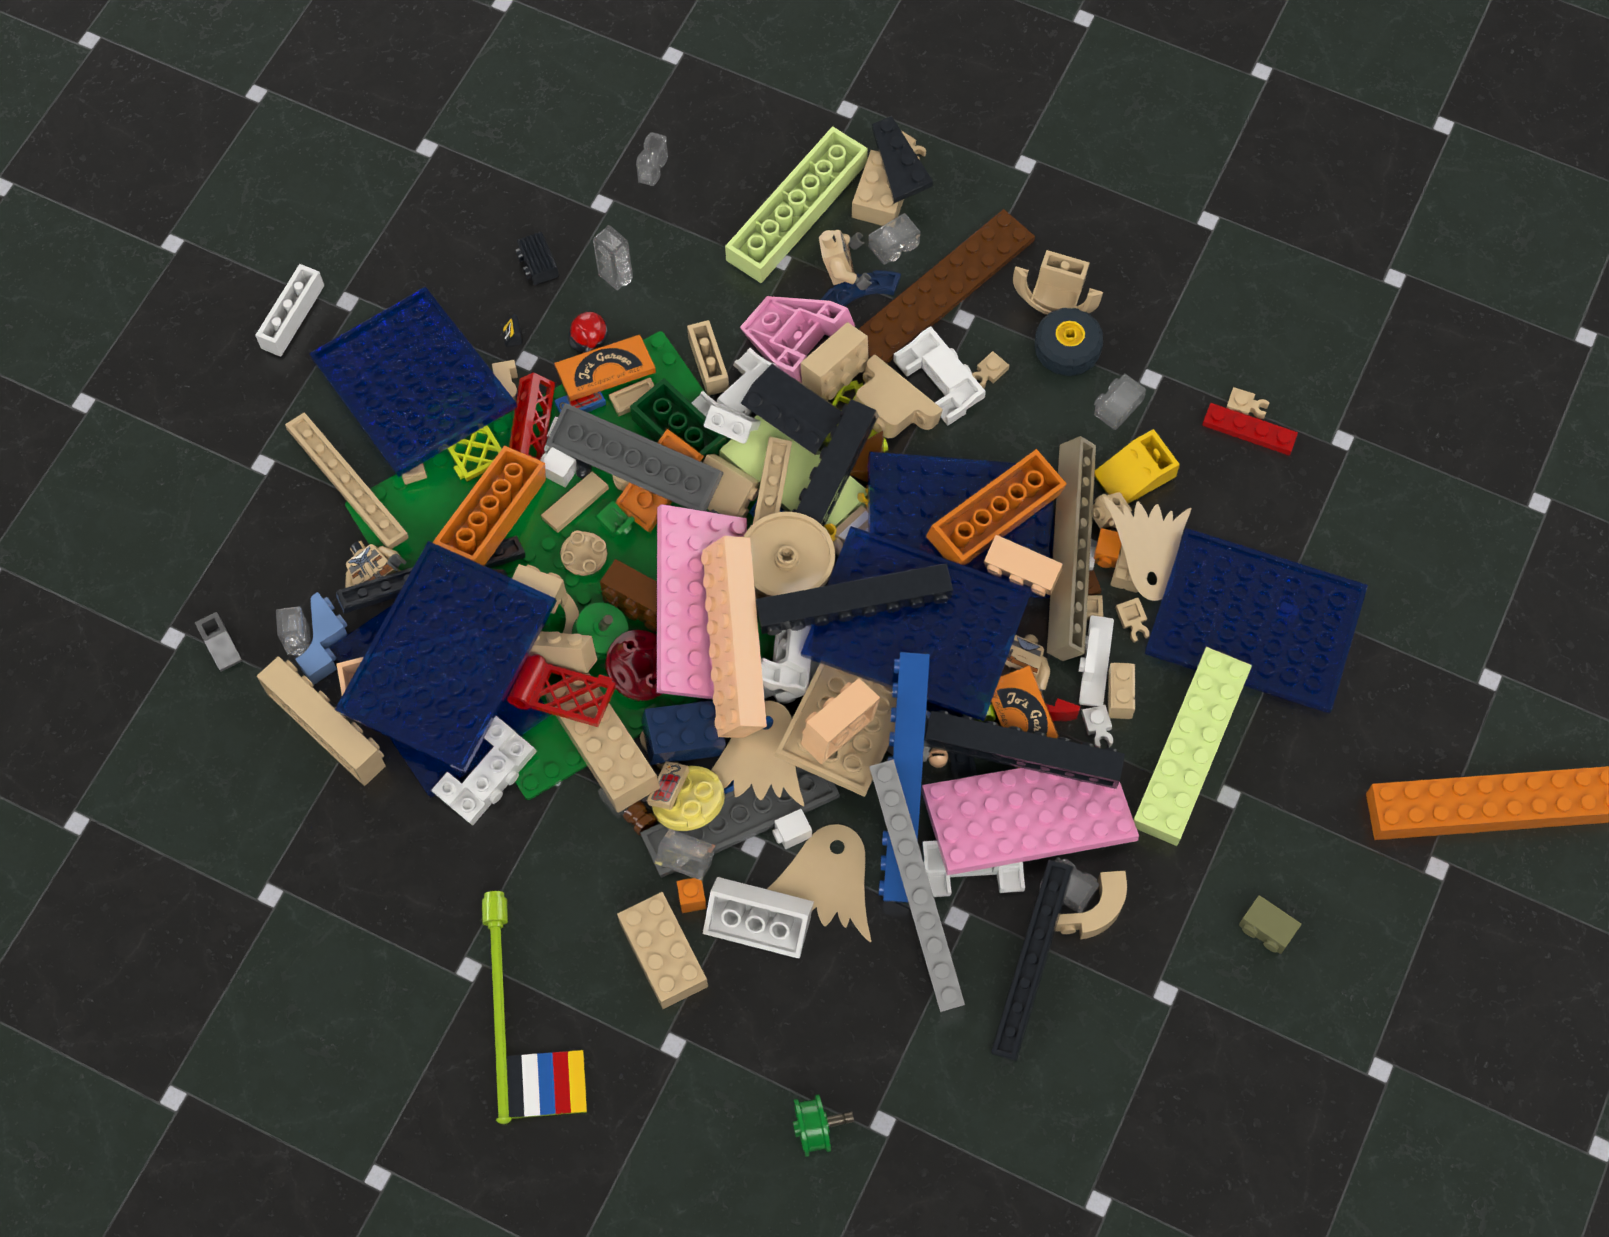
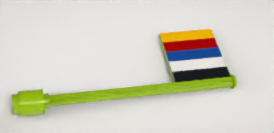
[482,891,587,1124]

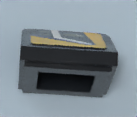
[503,314,523,347]

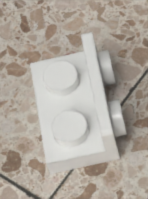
[704,404,761,444]

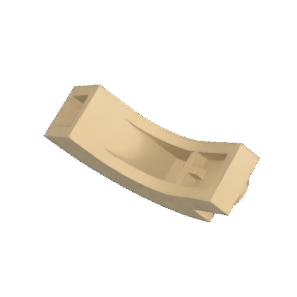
[1055,871,1127,939]

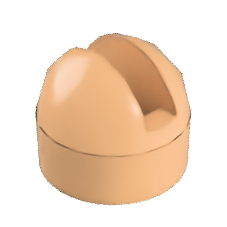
[928,748,948,768]

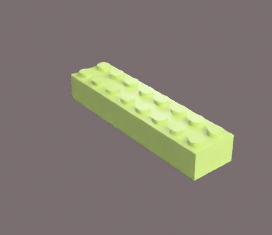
[725,126,868,283]
[1134,647,1252,846]

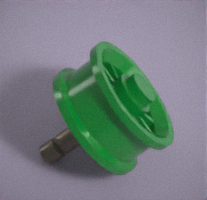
[571,603,628,660]
[793,1094,854,1157]

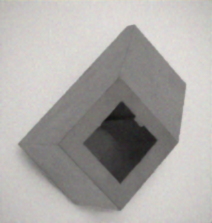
[195,612,242,672]

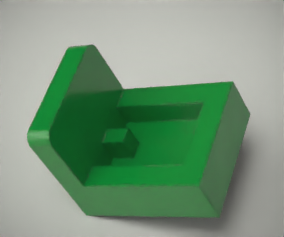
[595,500,635,537]

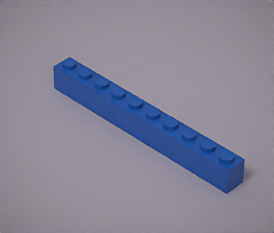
[879,652,930,903]

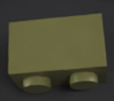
[1239,895,1301,954]

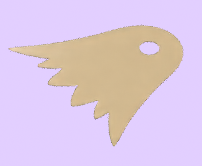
[1103,496,1191,601]
[711,701,804,807]
[767,824,871,942]

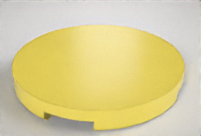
[652,766,725,831]

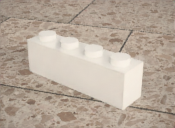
[256,264,324,357]

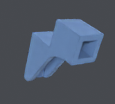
[296,592,348,685]

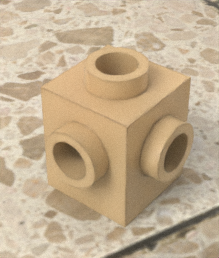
[1092,492,1132,529]

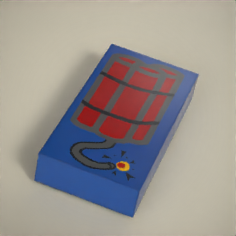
[554,391,606,413]

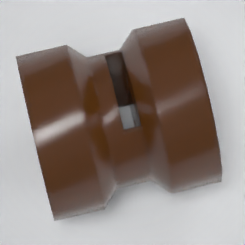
[623,801,657,835]

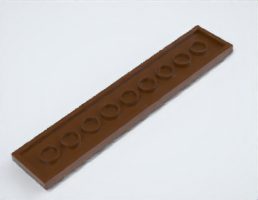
[858,209,1035,364]

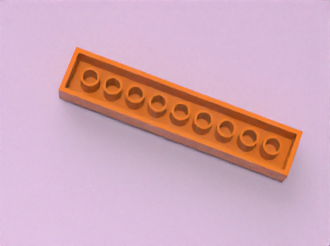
[1366,766,1609,840]

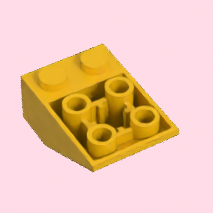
[1094,429,1180,504]

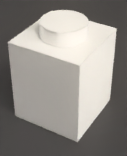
[540,447,578,488]
[772,809,812,849]

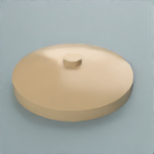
[743,512,835,597]

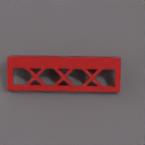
[509,372,555,460]

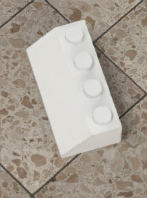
[703,877,814,958]

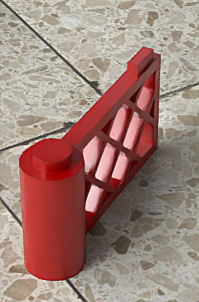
[507,654,616,727]

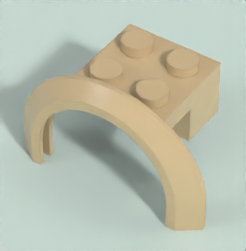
[1013,250,1103,315]
[484,564,579,634]

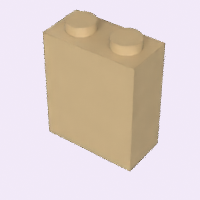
[703,454,761,518]

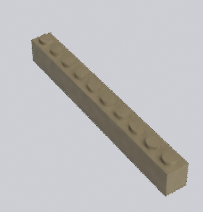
[1047,436,1096,661]

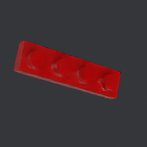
[1202,403,1298,456]

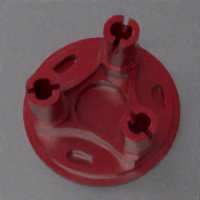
[605,630,663,701]

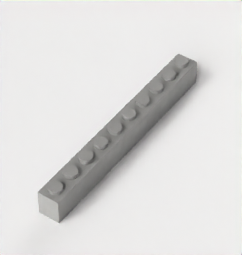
[869,759,965,1012]

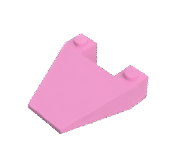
[740,296,855,383]

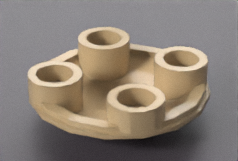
[560,530,607,576]

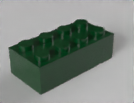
[630,378,727,463]

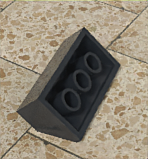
[741,364,842,455]

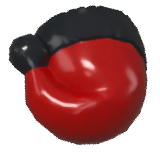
[568,312,608,354]

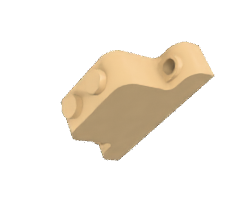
[855,355,943,438]

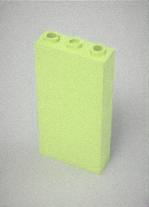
[719,415,868,532]

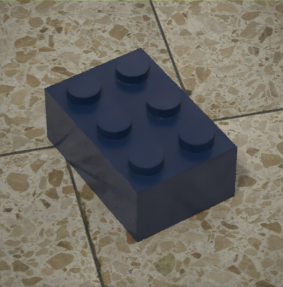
[641,701,726,765]

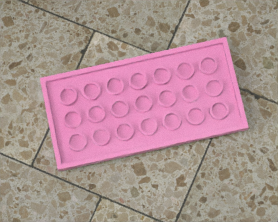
[657,505,747,699]
[921,768,1139,876]

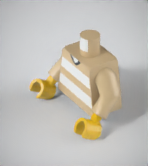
[824,488,888,562]

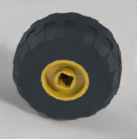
[1035,308,1103,376]

